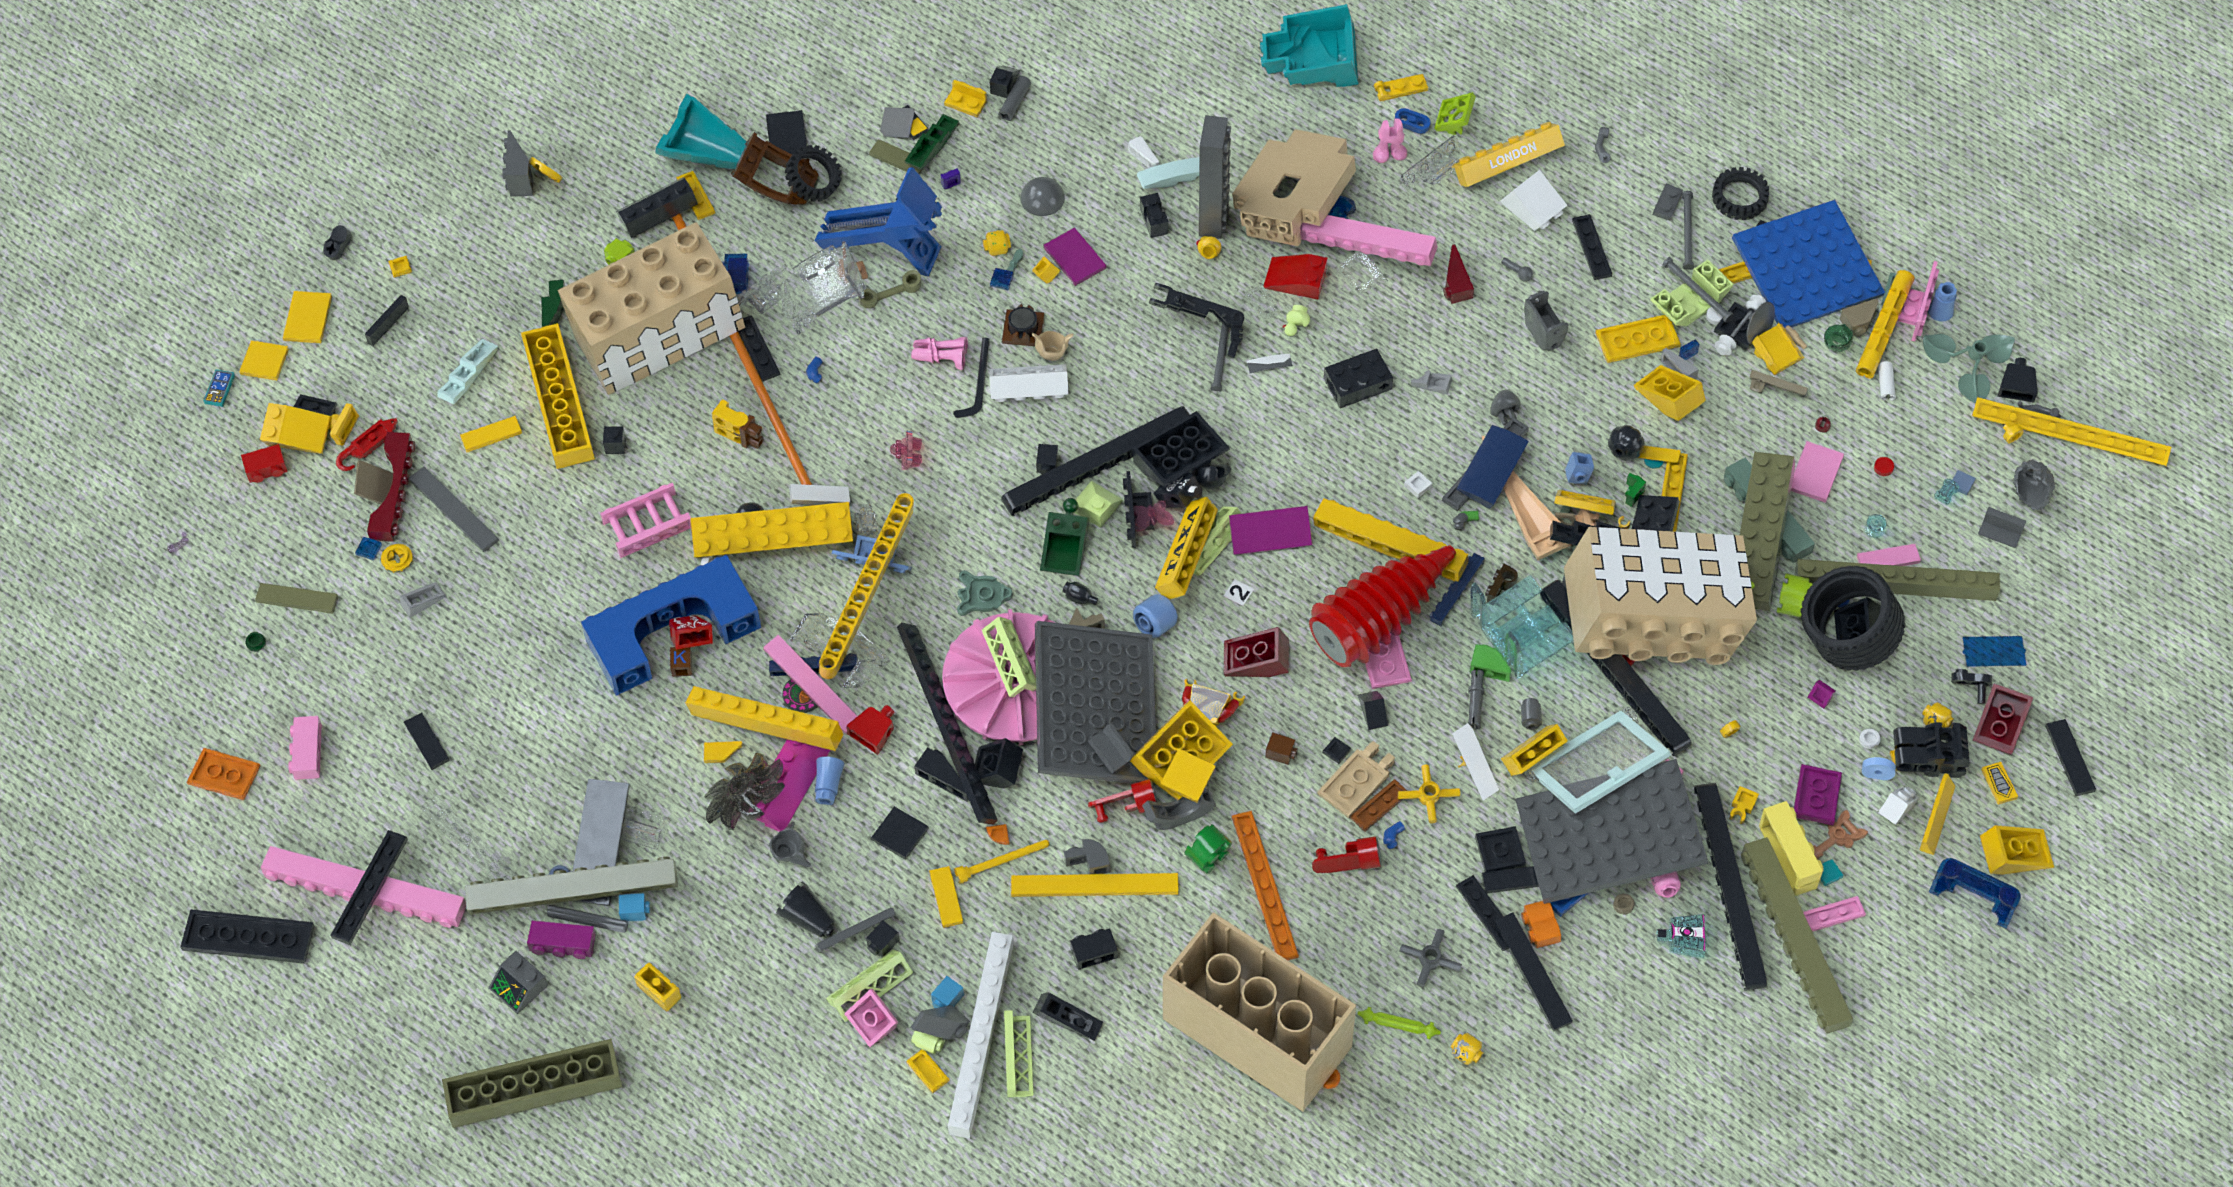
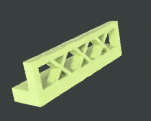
[1194,506,1242,576]
[982,617,1036,698]
[826,949,913,1022]
[1004,1010,1033,1097]

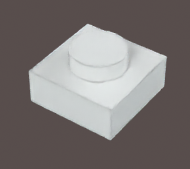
[1404,471,1432,498]

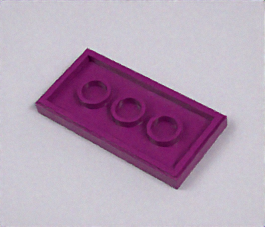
[1229,506,1312,555]

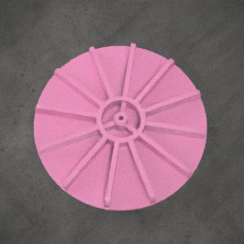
[942,609,1055,746]

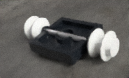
[1714,295,1766,356]

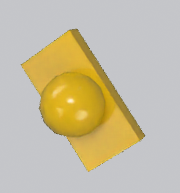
[329,403,359,446]

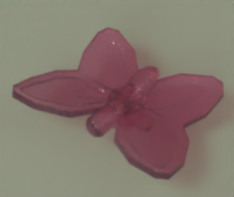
[1133,501,1174,532]

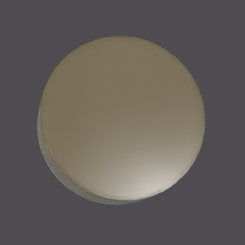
[1613,893,1635,915]

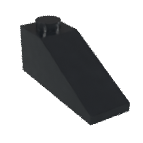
[914,747,969,802]
[1032,992,1103,1041]

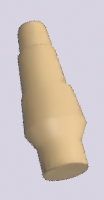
[1785,325,1807,349]

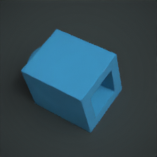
[619,893,650,922]
[931,976,964,1008]

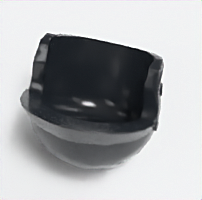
[1194,461,1231,489]

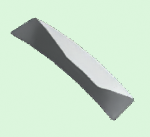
[1247,354,1293,374]

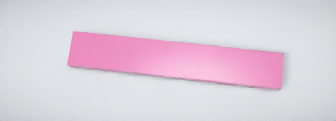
[763,635,857,734]

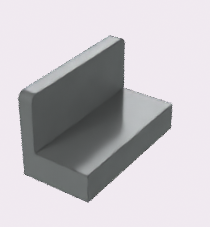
[1978,507,2026,548]
[1088,723,1135,774]

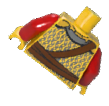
[1181,679,1245,726]

